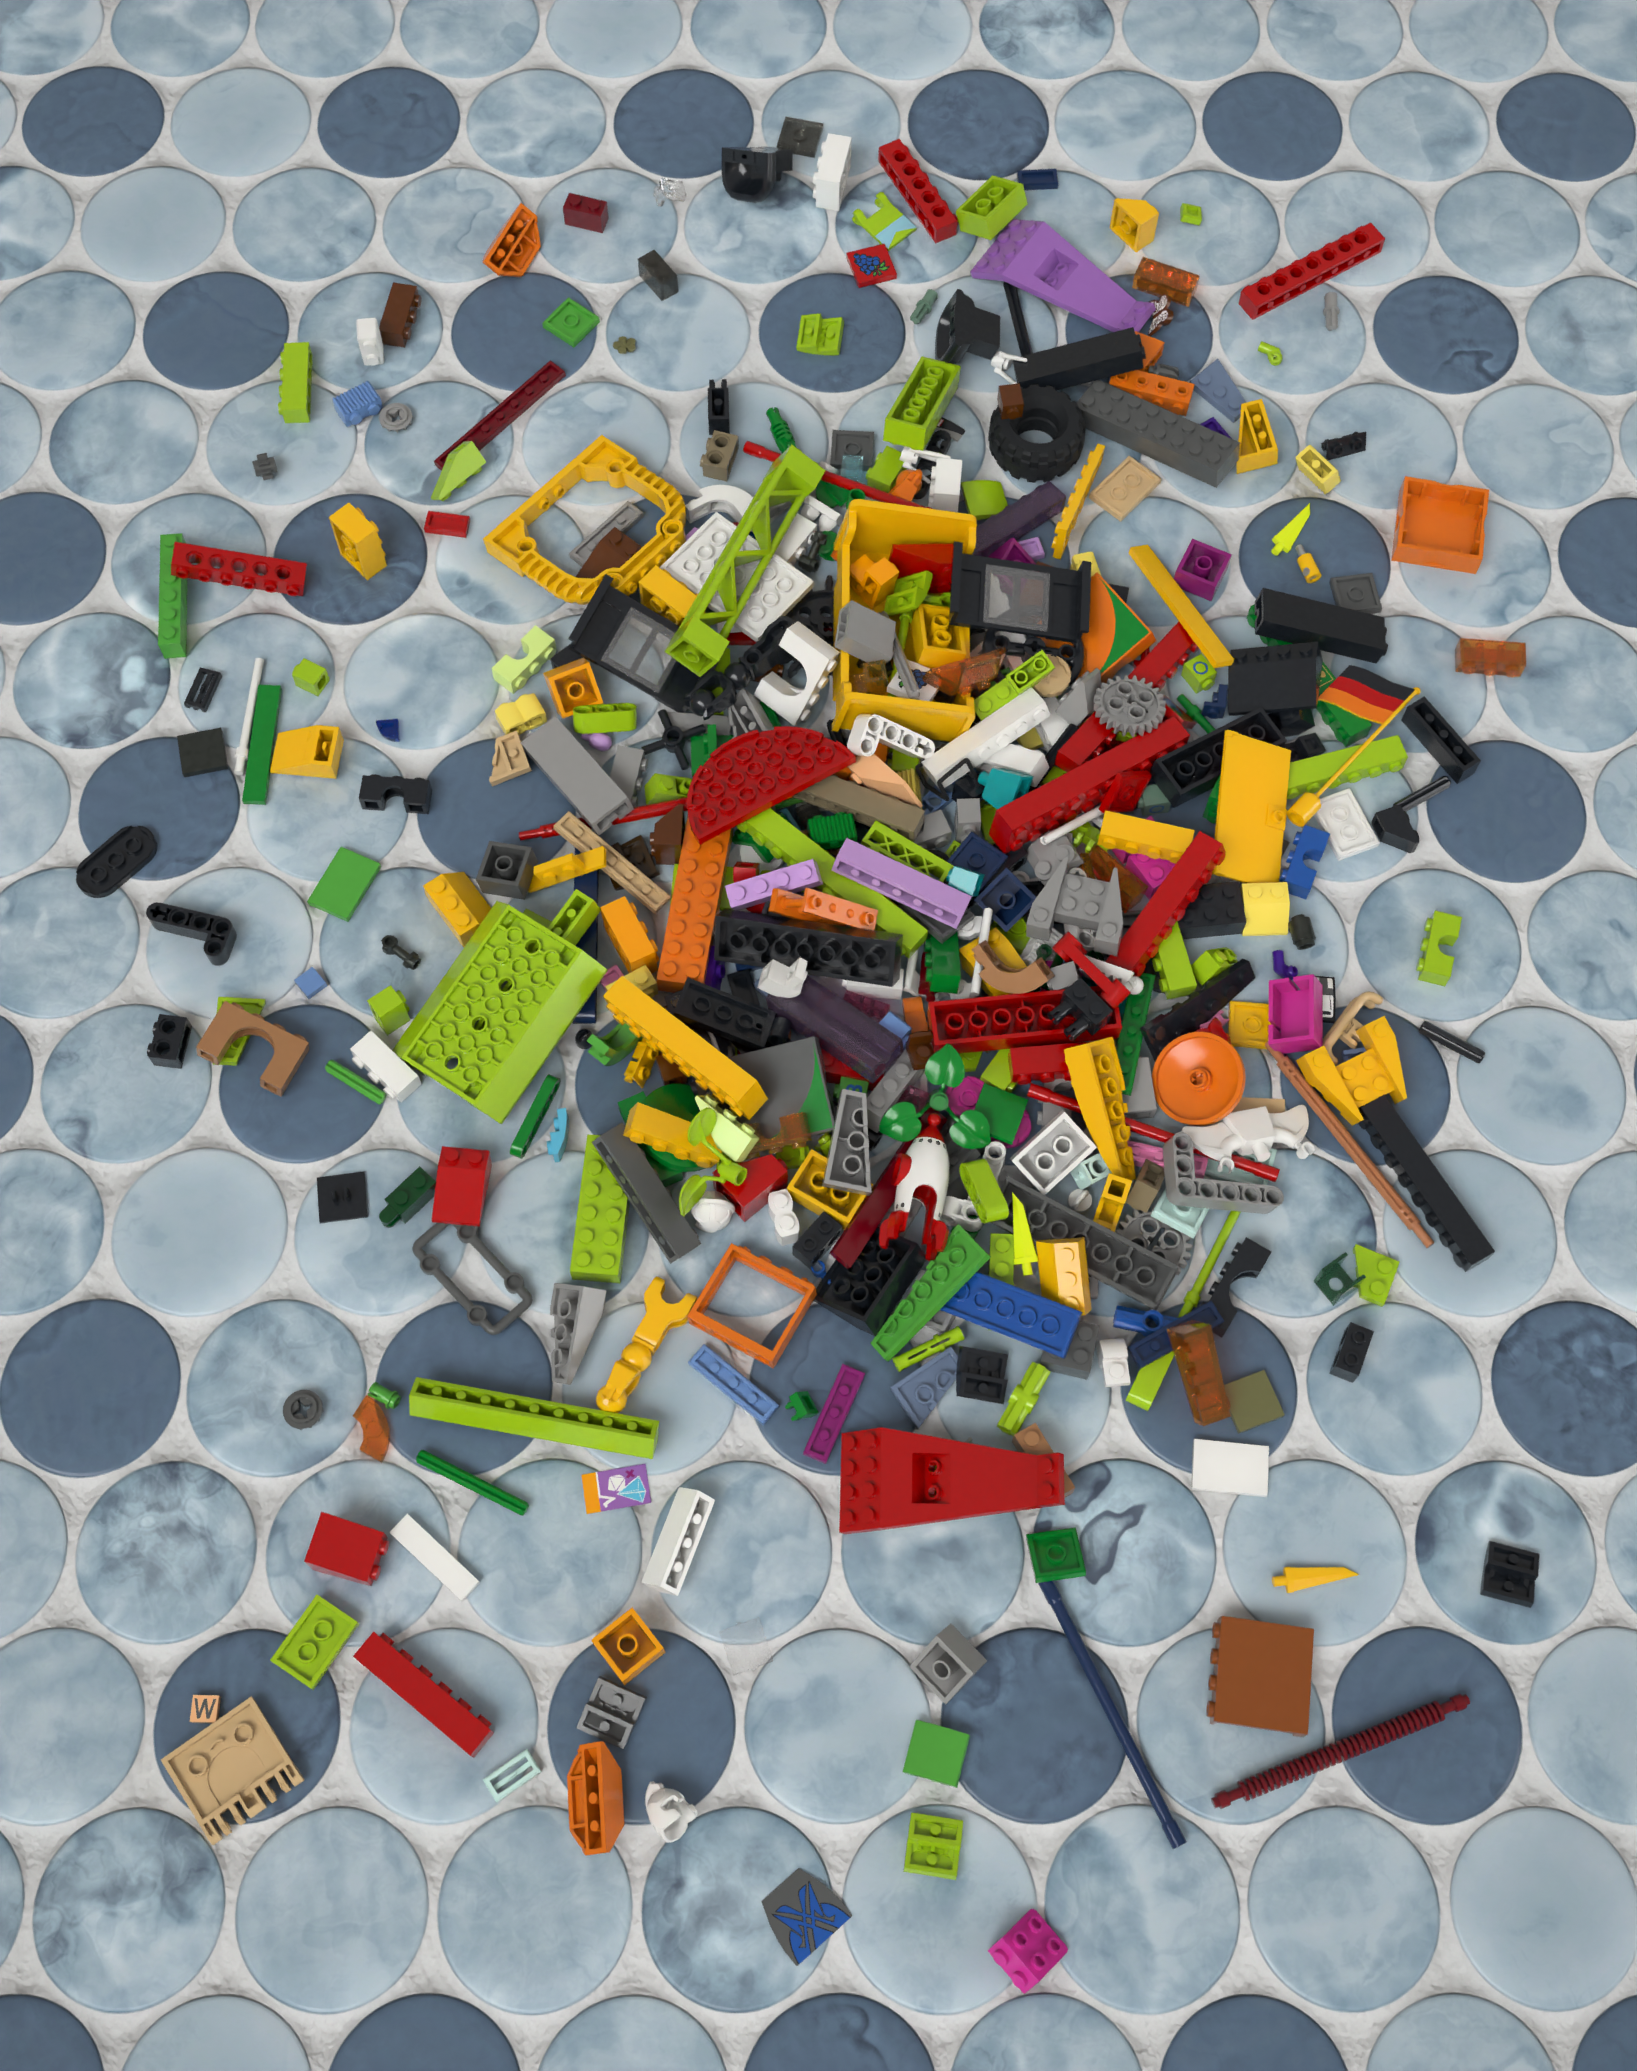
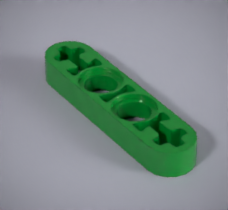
[510,1074,561,1159]

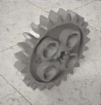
[1093,675,1166,737]
[1115,1206,1193,1275]

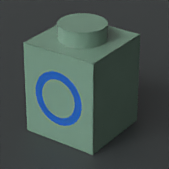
[1136,784,1171,816]

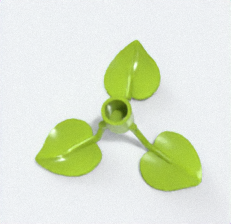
[679,1107,749,1217]

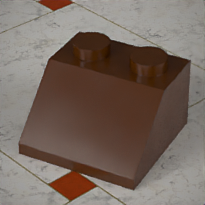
[650,804,685,865]

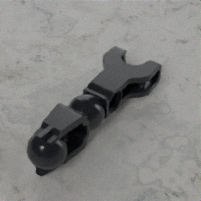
[684,616,795,720]

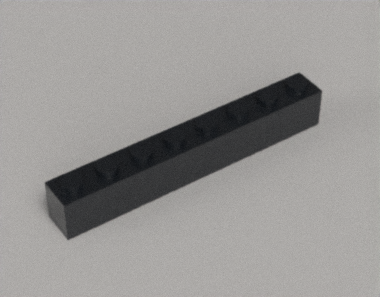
[1358,1095,1495,1272]

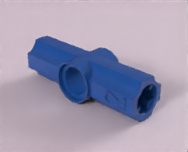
[1113,1305,1178,1336]

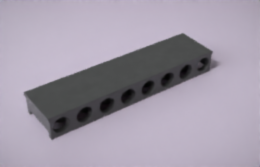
[990,1176,1179,1311]

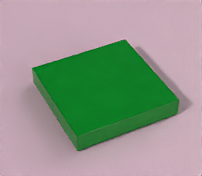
[1026,1527,1086,1583]

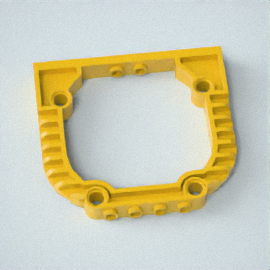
[483,435,686,605]

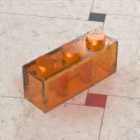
[1132,257,1200,307]
[1455,638,1526,677]

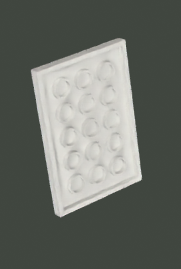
[660,512,814,642]

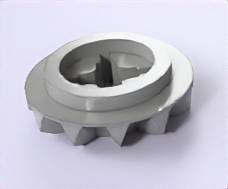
[379,403,413,433]

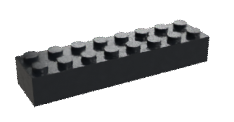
[714,909,903,987]

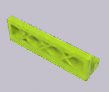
[861,821,954,883]

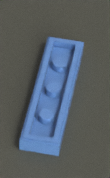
[688,1344,779,1426]

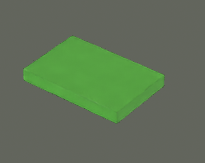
[307,847,381,922]

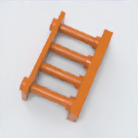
[769,888,878,930]

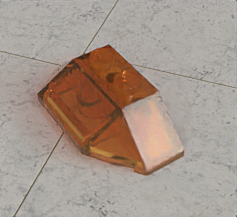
[922,647,1006,696]

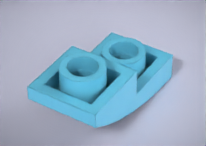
[547,1108,569,1162]

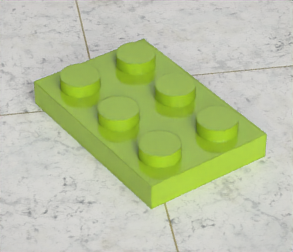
[270,1595,359,1690]

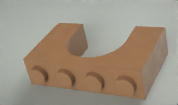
[196,1001,309,1097]

